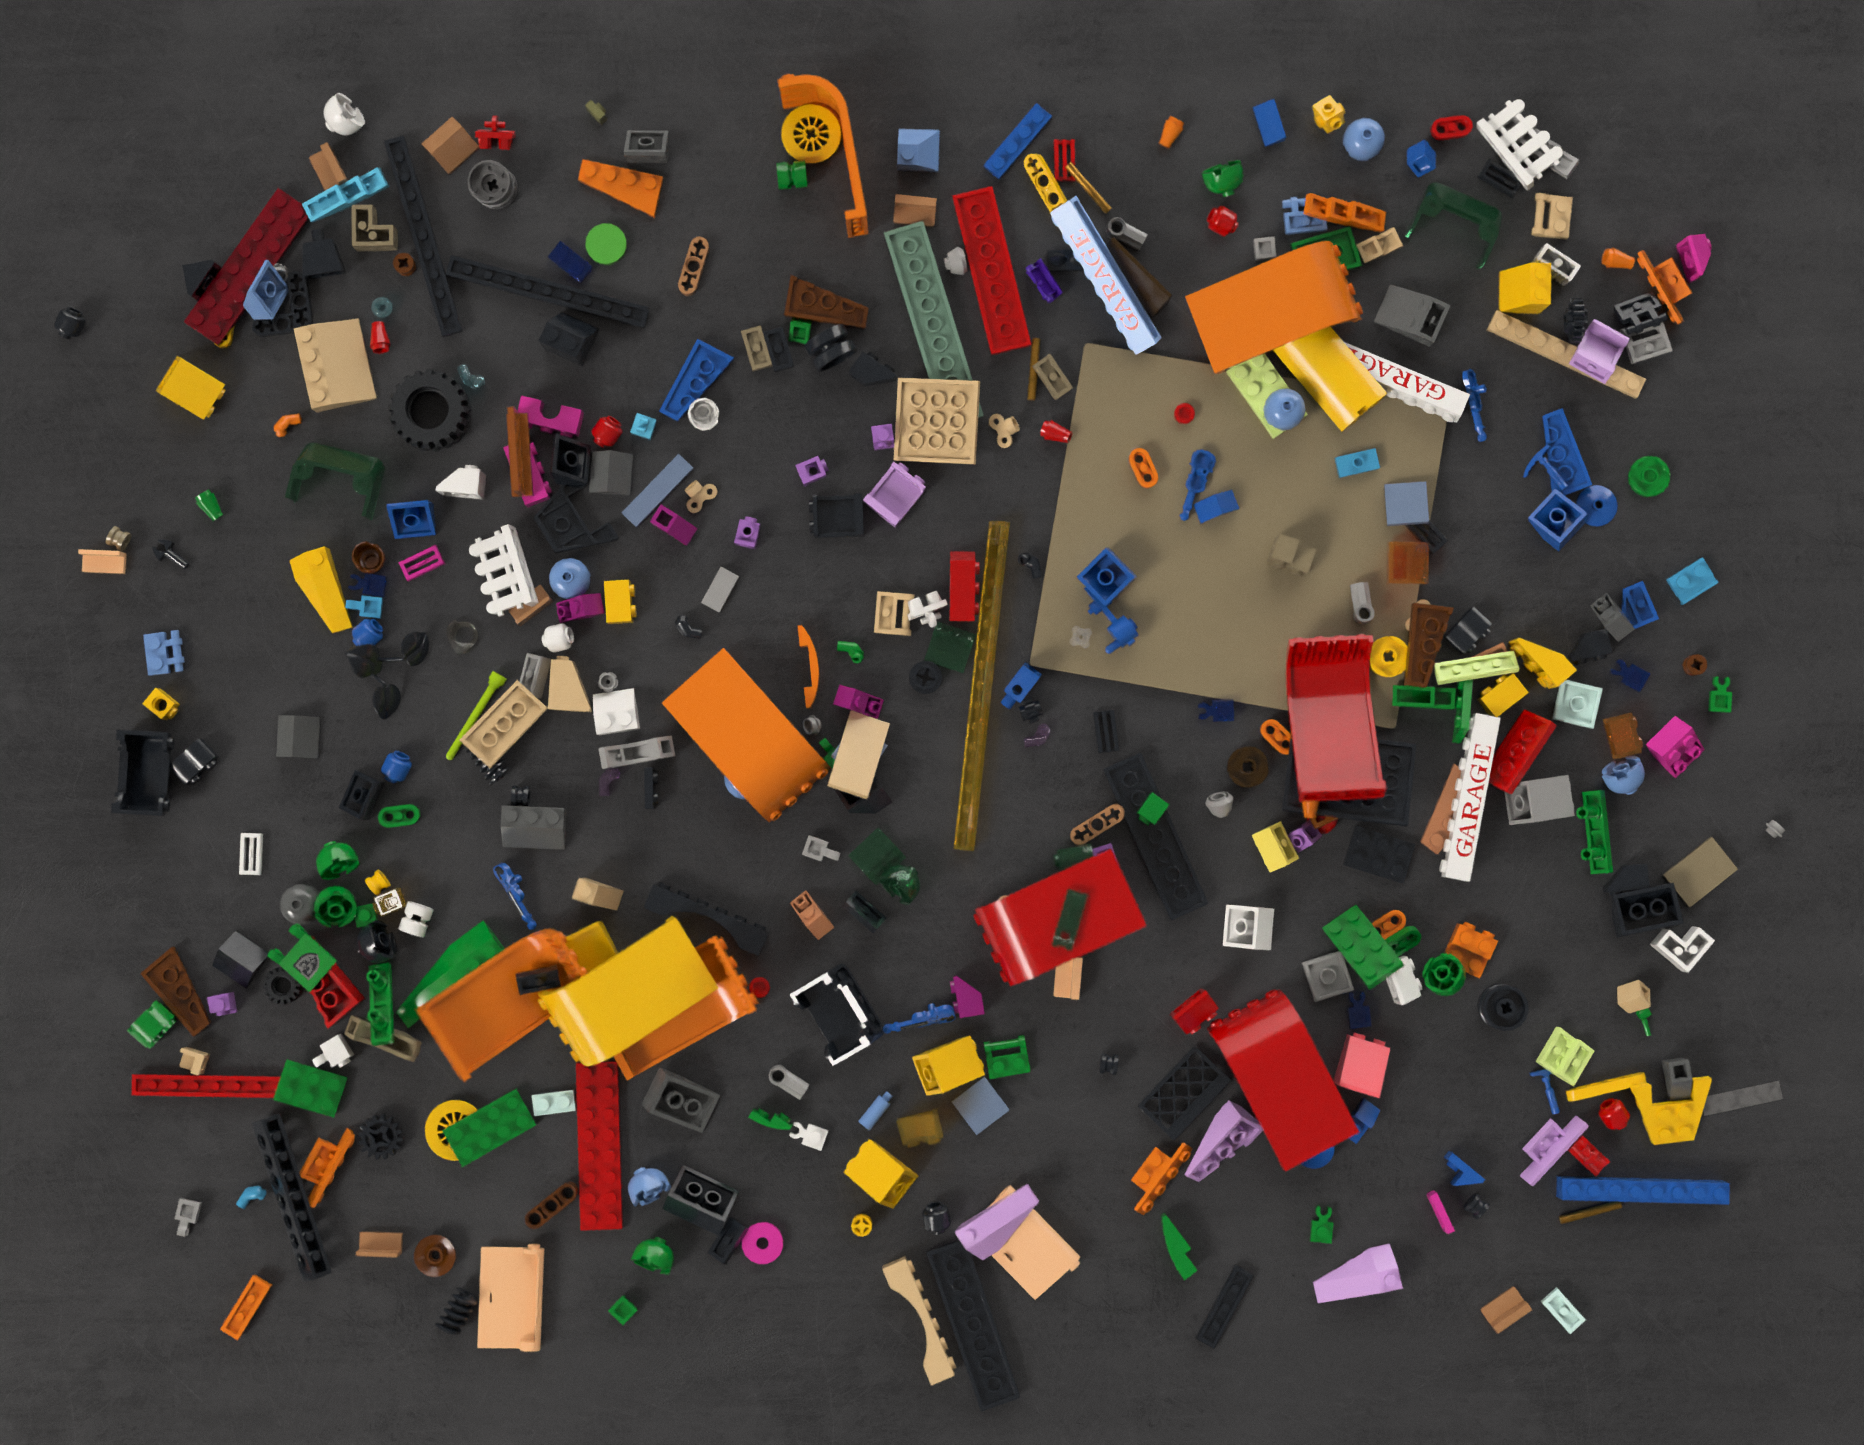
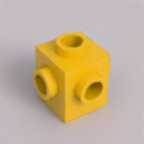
[1312,95,1345,133]

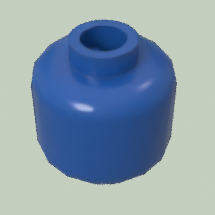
[352,619,383,646]
[381,751,412,783]

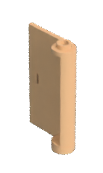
[986,1185,1080,1300]
[477,1244,544,1352]

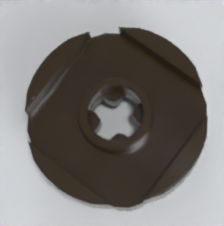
[1226,746,1269,788]

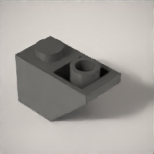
[1590,593,1635,642]
[1662,1057,1692,1101]

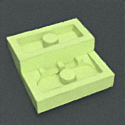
[1535,1027,1594,1086]

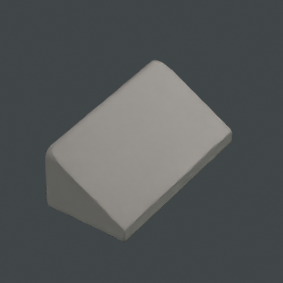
[519,653,551,699]

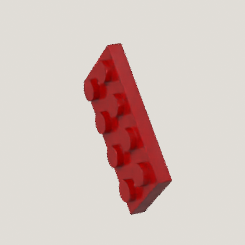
[1488,709,1557,795]

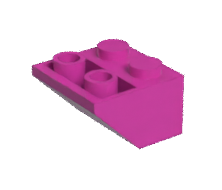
[1646,716,1705,778]

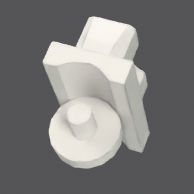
[907,591,948,628]

